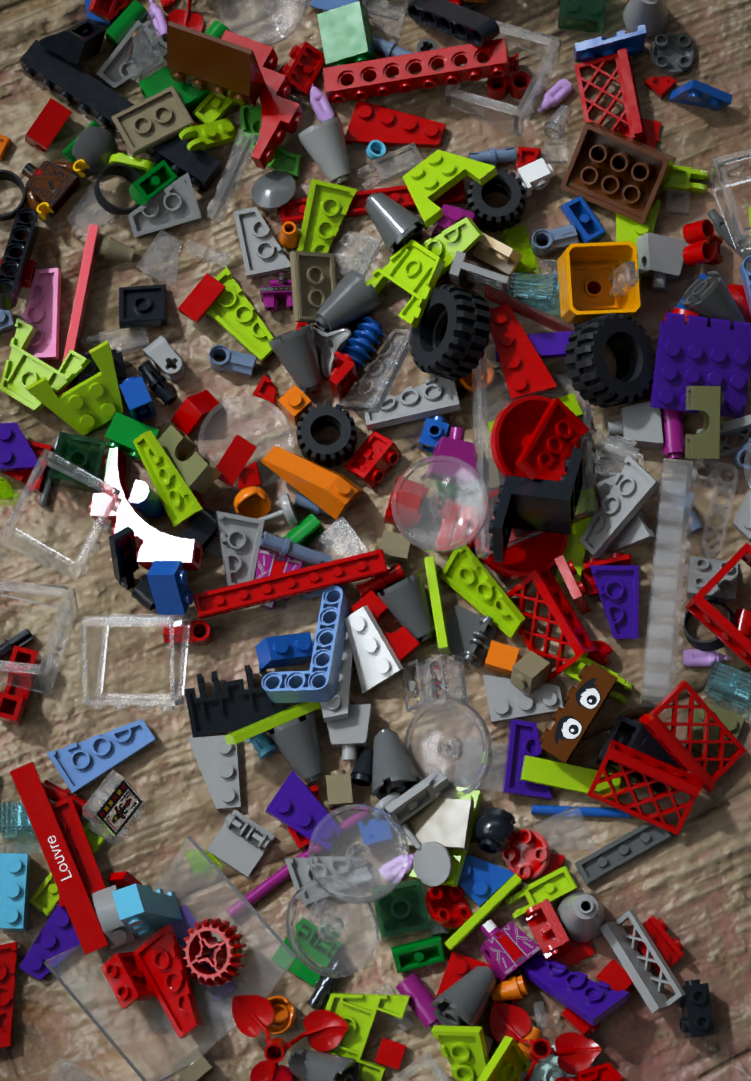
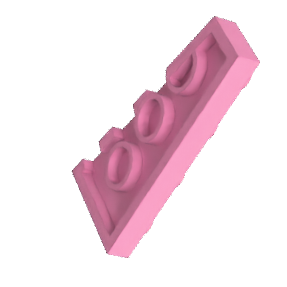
[22,268,61,361]

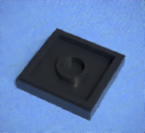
[119,284,167,329]

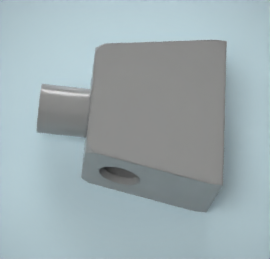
[637,232,688,291]
[607,401,663,450]
[327,704,371,762]

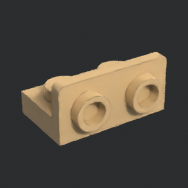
[473,232,522,276]

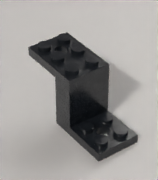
[489,448,583,563]

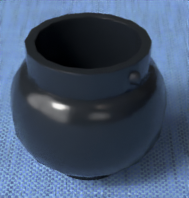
[473,807,516,853]

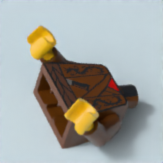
[22,159,90,221]

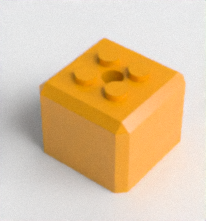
[557,241,641,324]

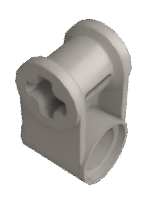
[143,335,185,381]

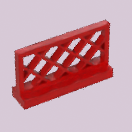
[574,48,647,142]
[506,567,597,681]
[639,680,747,794]
[587,739,703,835]

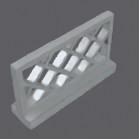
[449,251,510,295]

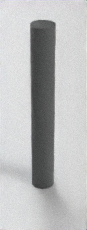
[38,436,64,507]

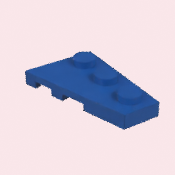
[574,24,647,62]

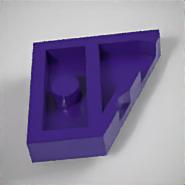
[0,422,41,472]

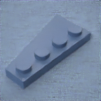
[47,719,156,794]

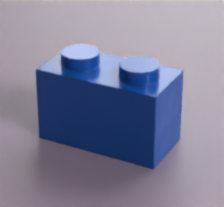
[119,376,157,422]
[147,561,193,615]
[255,632,313,670]

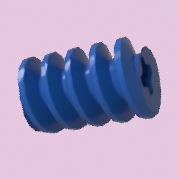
[341,316,386,369]

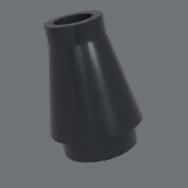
[351,748,373,786]

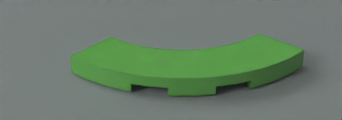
[240,104,302,179]

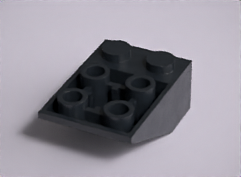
[596,714,678,794]

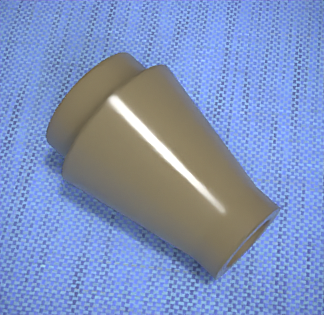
[99,237,135,262]

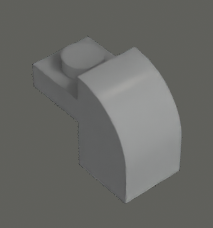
[92,885,135,949]

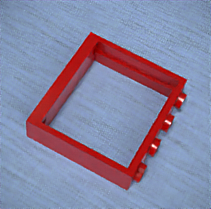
[685,542,751,668]

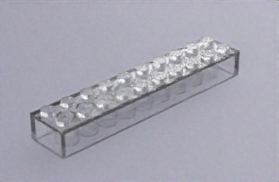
[640,458,697,709]

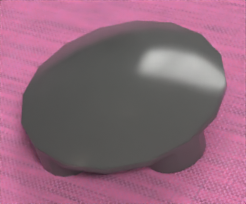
[649,32,695,75]
[72,126,117,173]
[251,171,298,213]

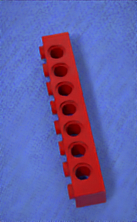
[323,38,511,104]

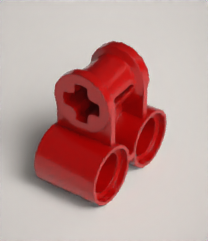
[487,54,531,101]
[682,219,723,267]

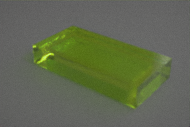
[502,225,537,276]

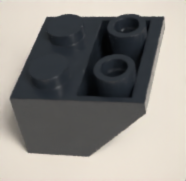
[39,19,107,65]

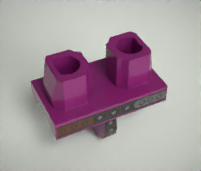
[260,273,293,311]

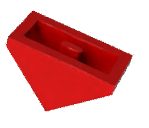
[171,390,223,436]

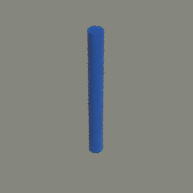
[531,805,631,819]

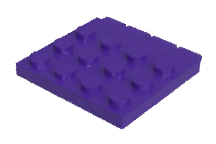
[650,312,751,418]

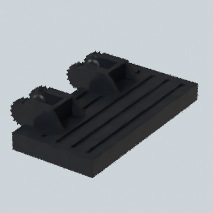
[184,665,287,738]

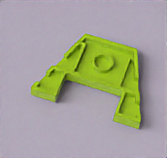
[402,150,498,228]
[363,239,445,328]
[0,318,91,413]
[27,340,124,436]
[325,993,411,1081]

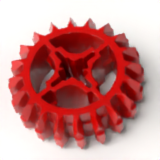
[180,918,248,987]

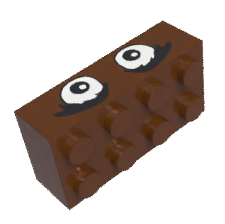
[539,662,618,764]

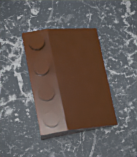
[167,21,266,107]
[560,122,677,225]

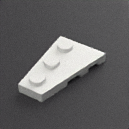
[345,605,404,694]

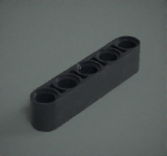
[407,0,500,47]
[0,208,38,310]
[131,506,218,611]

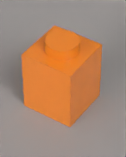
[278,385,312,425]
[484,640,523,676]

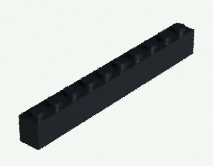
[20,40,222,192]

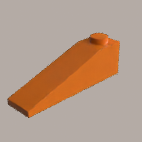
[261,445,363,520]

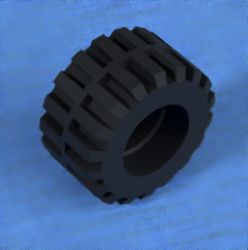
[467,167,526,232]
[296,402,357,468]

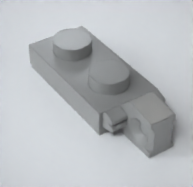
[385,770,449,827]

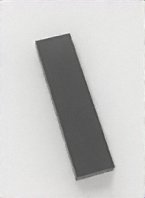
[574,817,673,886]

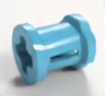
[247,731,278,760]

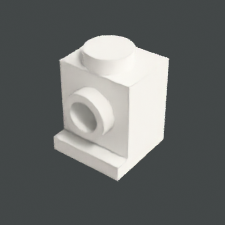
[517,158,555,197]

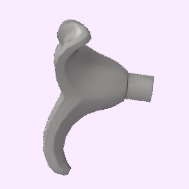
[307,323,352,379]

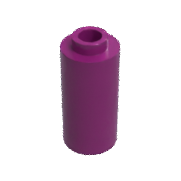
[660,409,685,462]
[396,972,441,1028]

